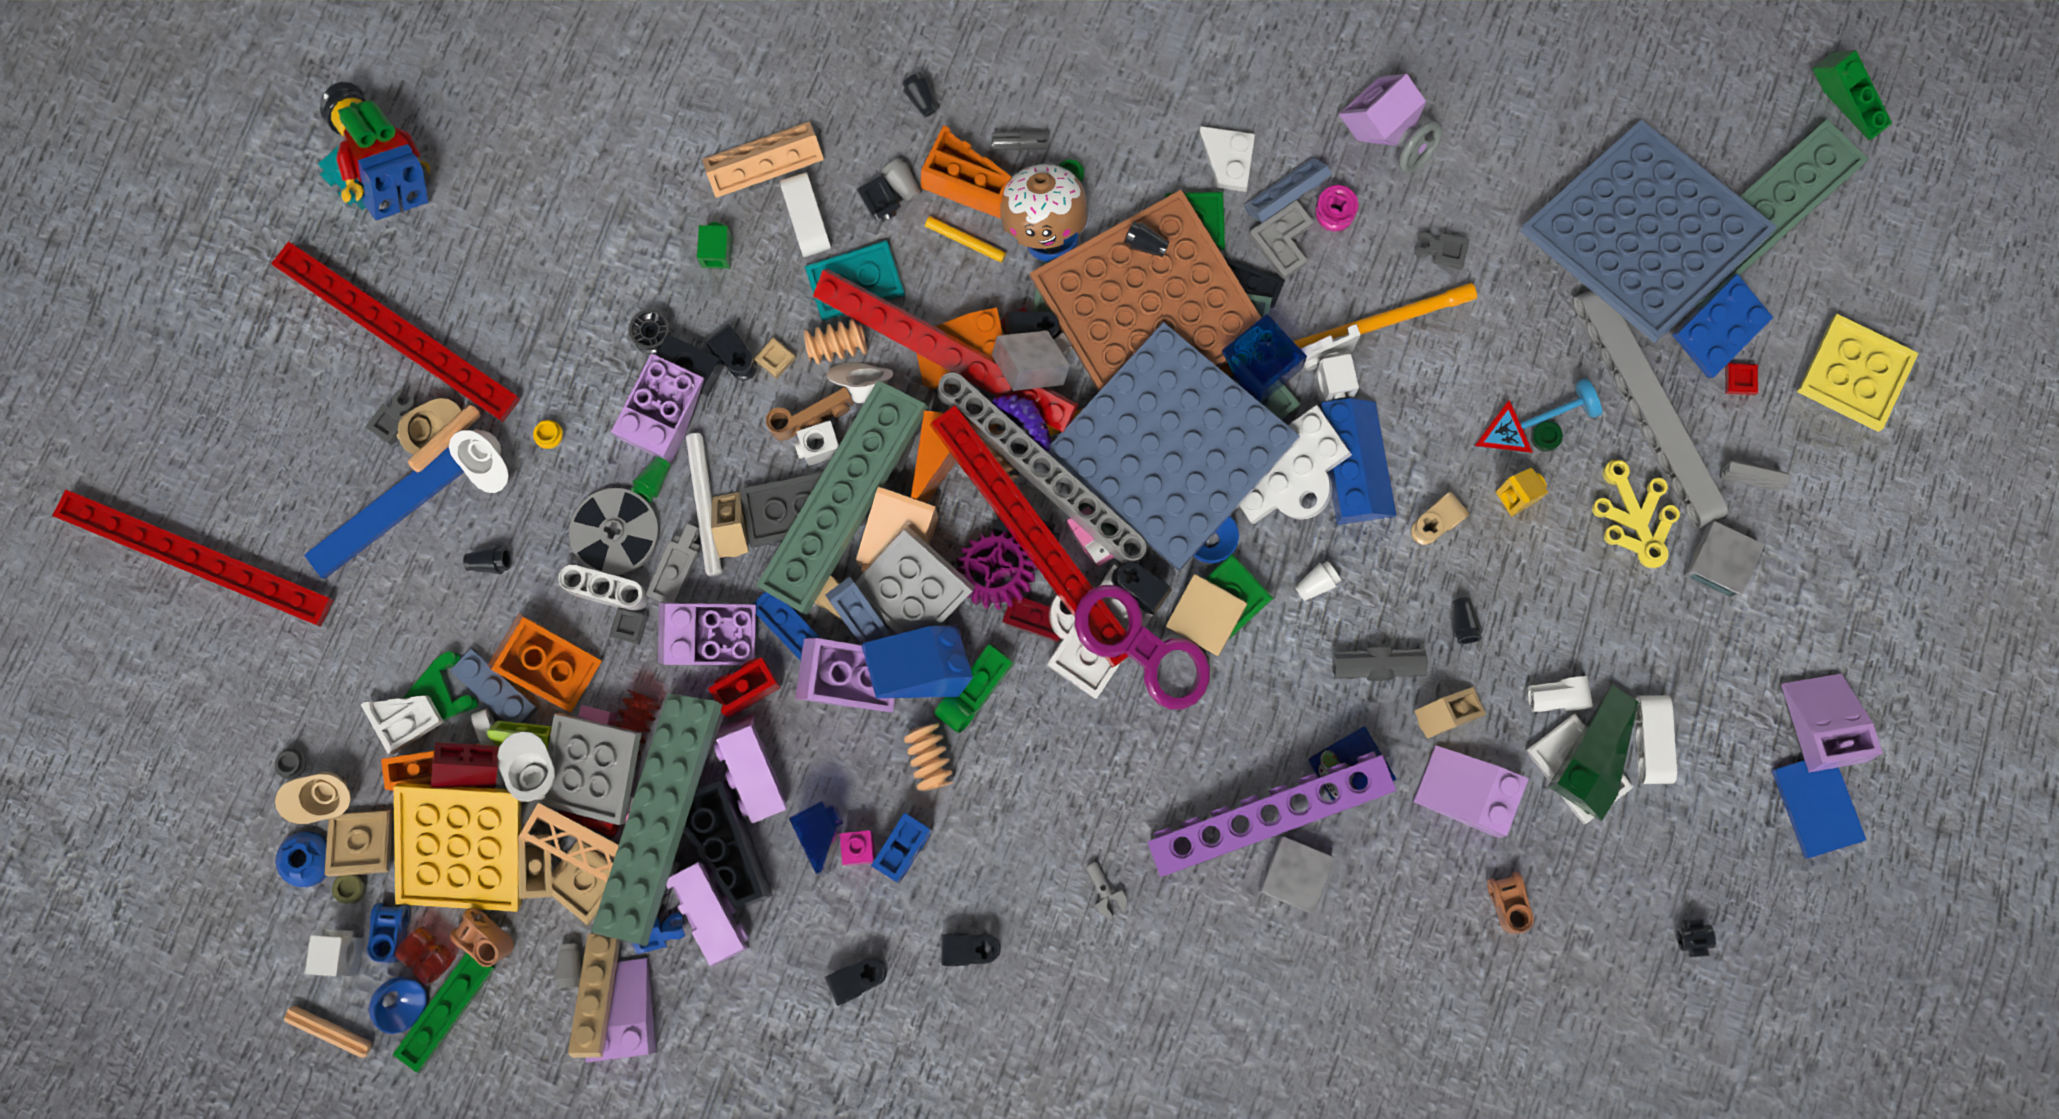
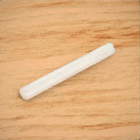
[686,433,723,576]

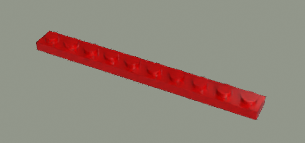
[271,241,521,422]
[813,269,1079,432]
[930,406,1128,668]
[52,489,334,627]

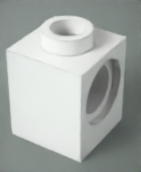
[794,421,839,466]

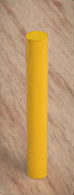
[925,216,1007,263]

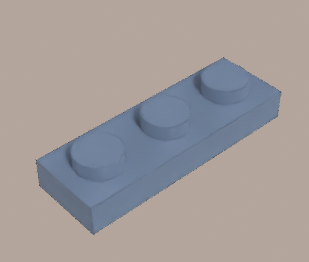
[1244,158,1332,222]
[825,577,892,646]
[450,648,539,723]

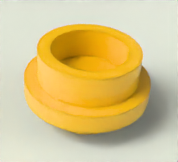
[533,420,563,449]

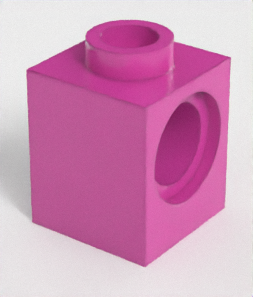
[840,830,876,866]

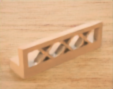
[702,121,824,198]
[519,803,619,882]

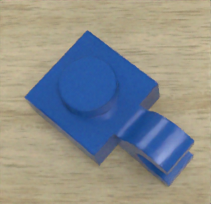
[632,913,686,954]

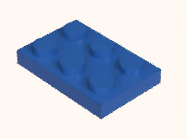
[1672,274,1773,378]

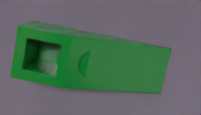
[1812,50,1892,140]

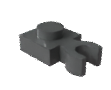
[1414,232,1470,270]
[365,390,418,446]

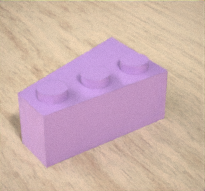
[713,714,787,823]
[666,863,749,966]

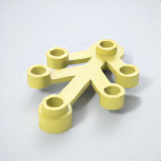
[1592,459,1680,568]

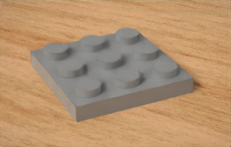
[854,526,975,634]
[539,713,641,825]

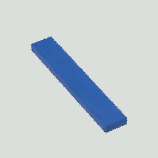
[304,446,464,579]

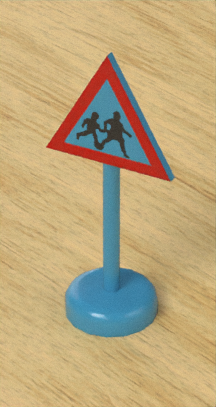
[1474,377,1603,454]

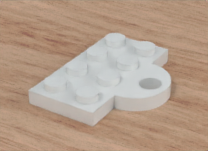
[1239,405,1352,524]
[1046,565,1152,699]

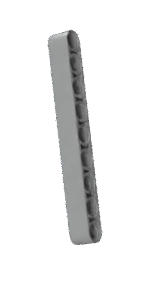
[1573,290,1728,528]
[938,372,1146,564]

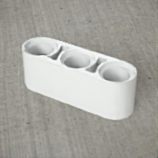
[779,172,831,257]
[558,565,649,612]
[1635,695,1677,784]

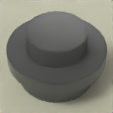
[275,749,306,779]

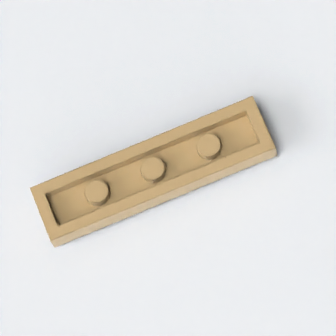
[568,933,621,1058]

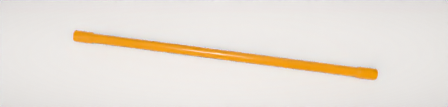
[1047,283,1477,436]

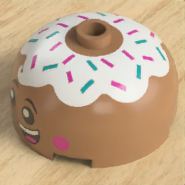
[1000,164,1088,249]

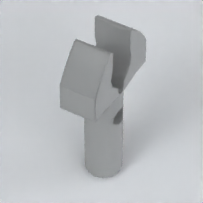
[1086,862,1126,919]

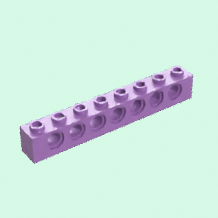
[1148,752,1397,877]

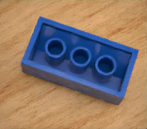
[1319,398,1397,525]

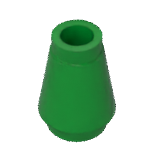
[631,456,671,502]

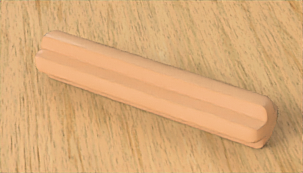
[408,405,481,472]
[284,1006,373,1057]

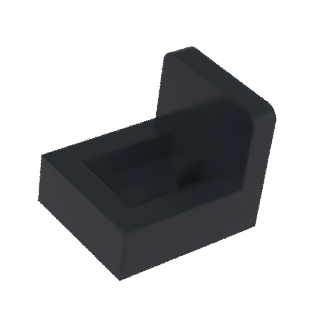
[856,175,901,222]

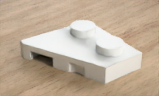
[1199,126,1255,192]
[1293,324,1360,370]
[361,696,444,755]

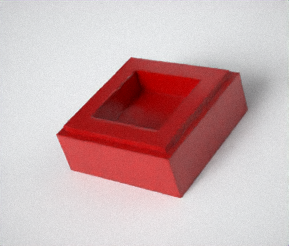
[1725,363,1758,396]

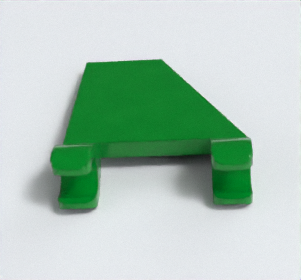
[402,651,478,721]

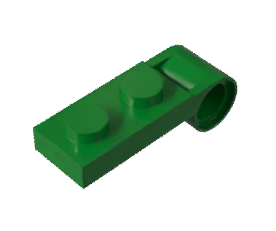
[934,644,1015,734]

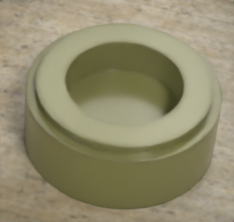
[332,874,366,904]

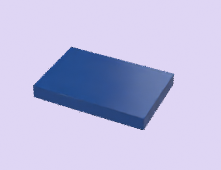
[1771,760,1867,859]

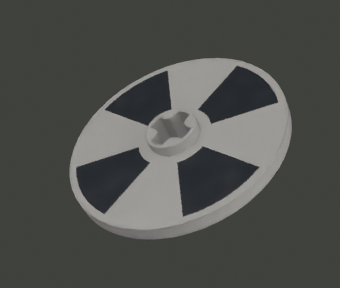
[569,488,659,576]

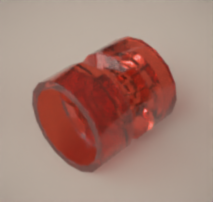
[394,926,456,986]

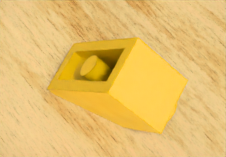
[1495,468,1549,517]

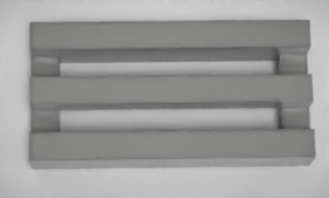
[1719,461,1791,491]

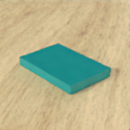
[804,240,905,322]

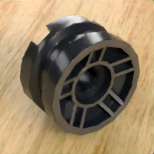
[629,309,674,355]

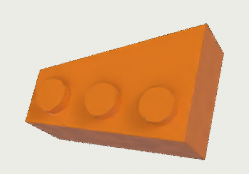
[921,125,1011,219]
[381,743,480,791]

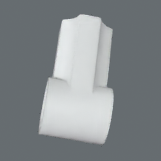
[1527,676,1593,712]

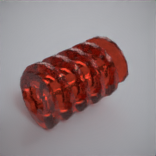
[612,689,661,755]

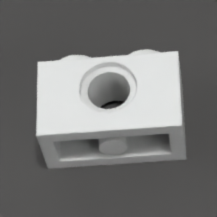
[1314,352,1359,404]
[305,929,364,976]

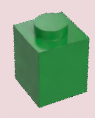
[697,222,732,269]

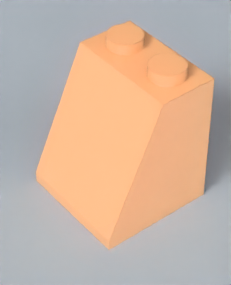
[856,487,939,572]

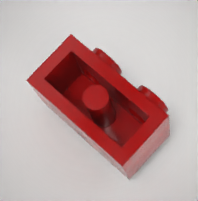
[708,657,781,718]

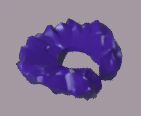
[991,395,1051,451]

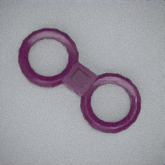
[1074,585,1210,710]

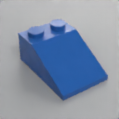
[862,626,973,699]

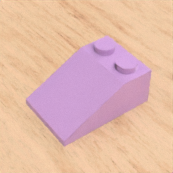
[795,638,895,713]
[1413,745,1529,838]
[585,958,656,1063]

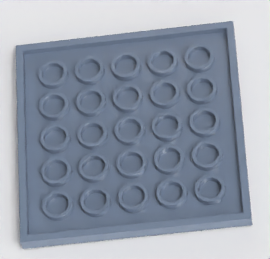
[1521,119,1777,343]
[1045,322,1300,571]

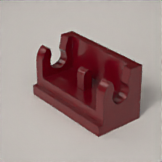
[431,742,499,789]

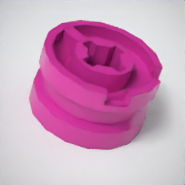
[1315,185,1359,232]

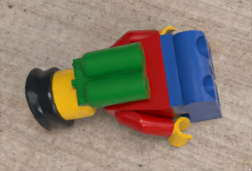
[320,82,430,221]

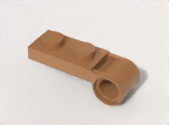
[766,387,854,441]

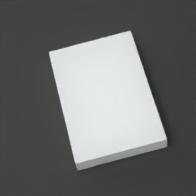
[1525,714,1633,824]

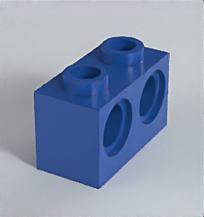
[871,813,933,884]

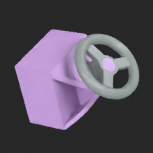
[1338,73,1442,173]

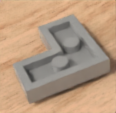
[1249,200,1314,279]

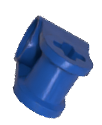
[367,903,410,964]

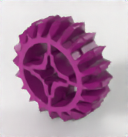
[956,530,1037,610]

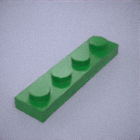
[392,952,496,1073]

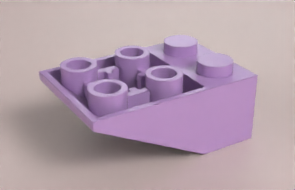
[611,353,704,464]
[658,602,756,665]
[1781,673,1883,772]

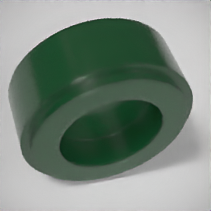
[1531,421,1563,452]

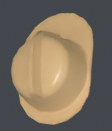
[396,398,462,455]
[275,771,351,824]

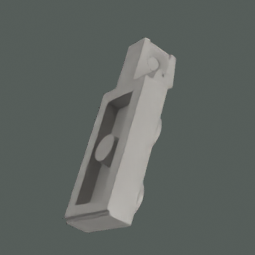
[646,524,700,602]

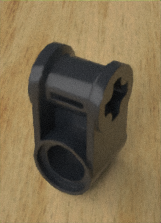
[1005,311,1061,340]
[705,323,757,381]
[1111,562,1172,615]
[941,933,1001,966]
[824,958,888,1006]

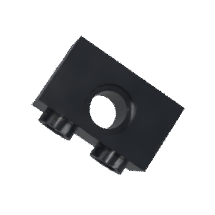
[656,334,724,397]

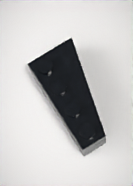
[683,780,773,908]

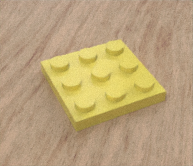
[1797,314,1919,432]

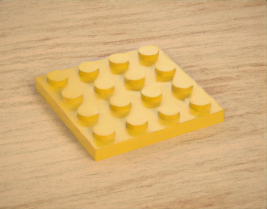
[394,783,521,912]

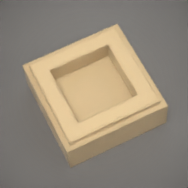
[754,337,796,379]

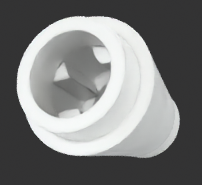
[1295,561,1341,602]

